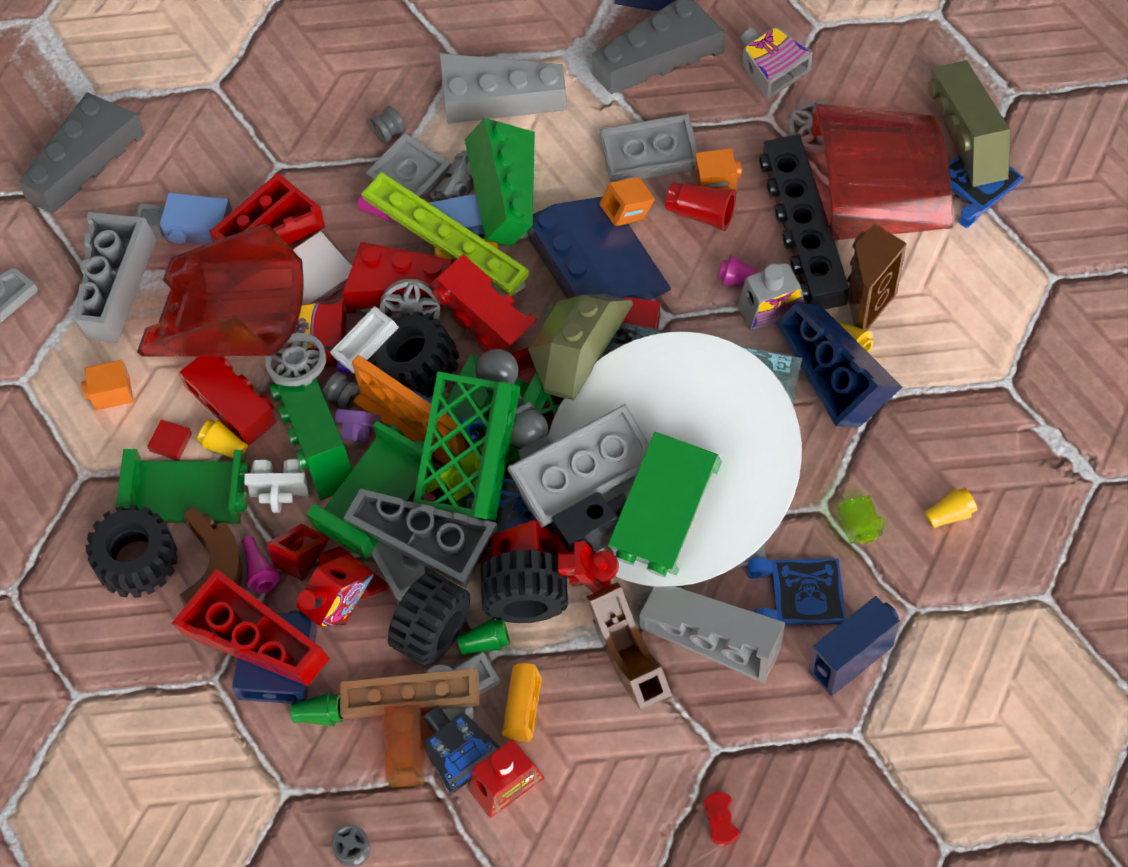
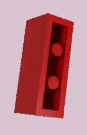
[179,348,276,446]

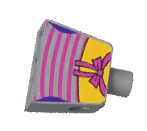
[740,28,813,100]
[737,263,805,331]

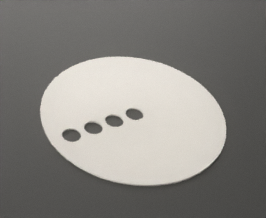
[548,332,802,587]

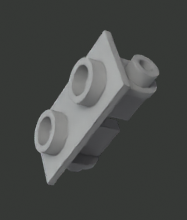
[434,151,474,201]

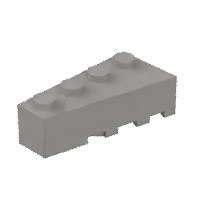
[440,53,567,124]
[75,212,157,343]
[639,586,785,684]

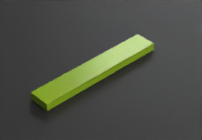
[361,172,530,296]

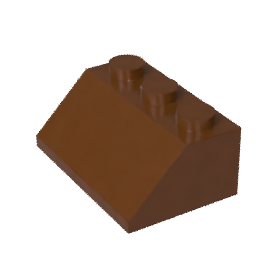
[847,223,907,330]

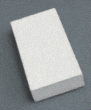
[330,306,399,374]

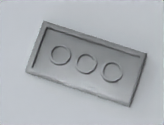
[508,404,649,528]

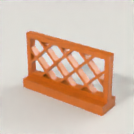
[352,355,471,467]

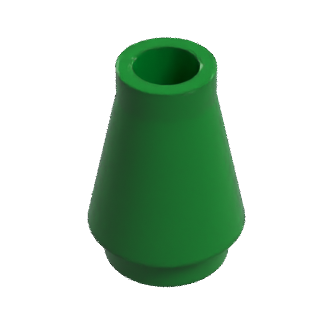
[457,618,510,655]
[291,692,344,727]

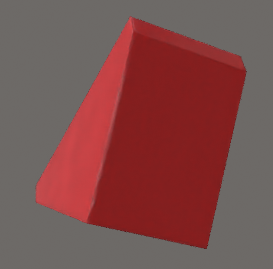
[267,523,329,581]

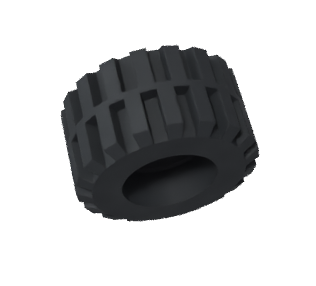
[370,311,459,398]
[85,505,178,598]
[481,550,568,623]
[387,571,470,667]

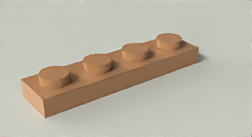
[340,668,479,719]

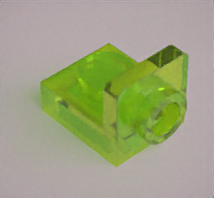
[837,495,885,544]

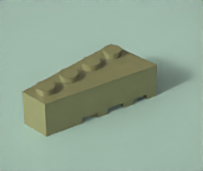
[928,60,1010,187]

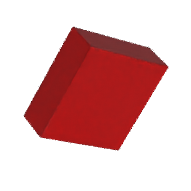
[147,419,192,461]

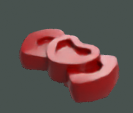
[703,791,740,845]

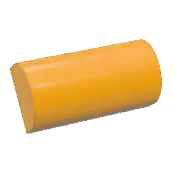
[502,663,542,742]

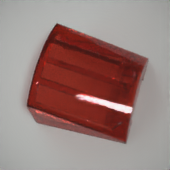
[811,103,953,240]
[137,223,304,357]

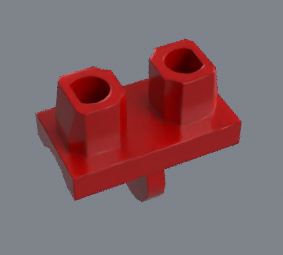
[558,541,619,593]

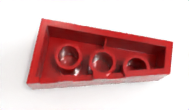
[172,569,330,686]

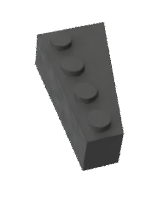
[592,0,724,94]
[18,92,145,214]
[344,488,498,589]

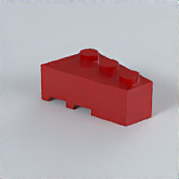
[209,172,326,269]
[343,241,452,314]
[429,254,537,352]

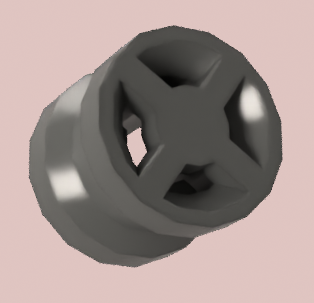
[368,106,406,144]
[322,371,360,410]
[331,824,371,867]

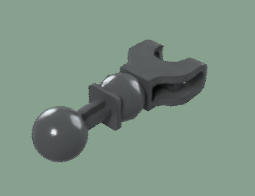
[475,349,554,515]

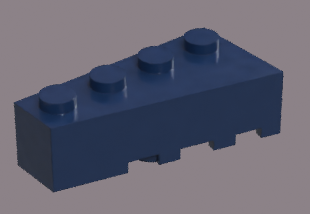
[775,303,903,427]

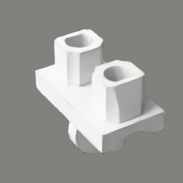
[244,459,309,513]

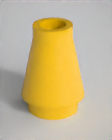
[197,419,248,458]
[924,487,977,529]

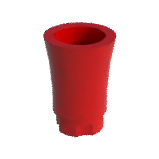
[665,182,736,231]

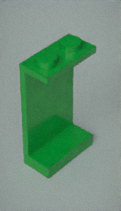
[306,421,435,559]
[608,431,722,577]
[115,449,251,524]

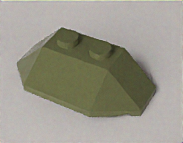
[528,294,633,400]

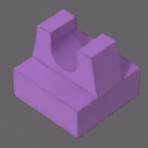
[335,409,381,444]

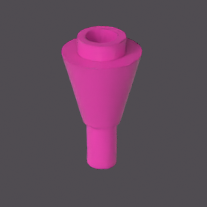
[718,255,758,286]
[241,536,280,593]

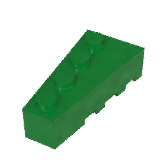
[464,118,535,246]
[269,367,352,501]

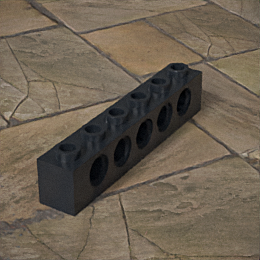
[759,134,850,309]

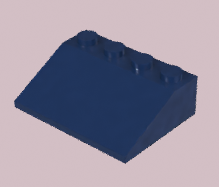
[528,197,671,300]

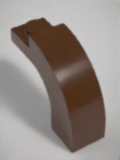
[180,506,242,607]
[586,582,672,710]

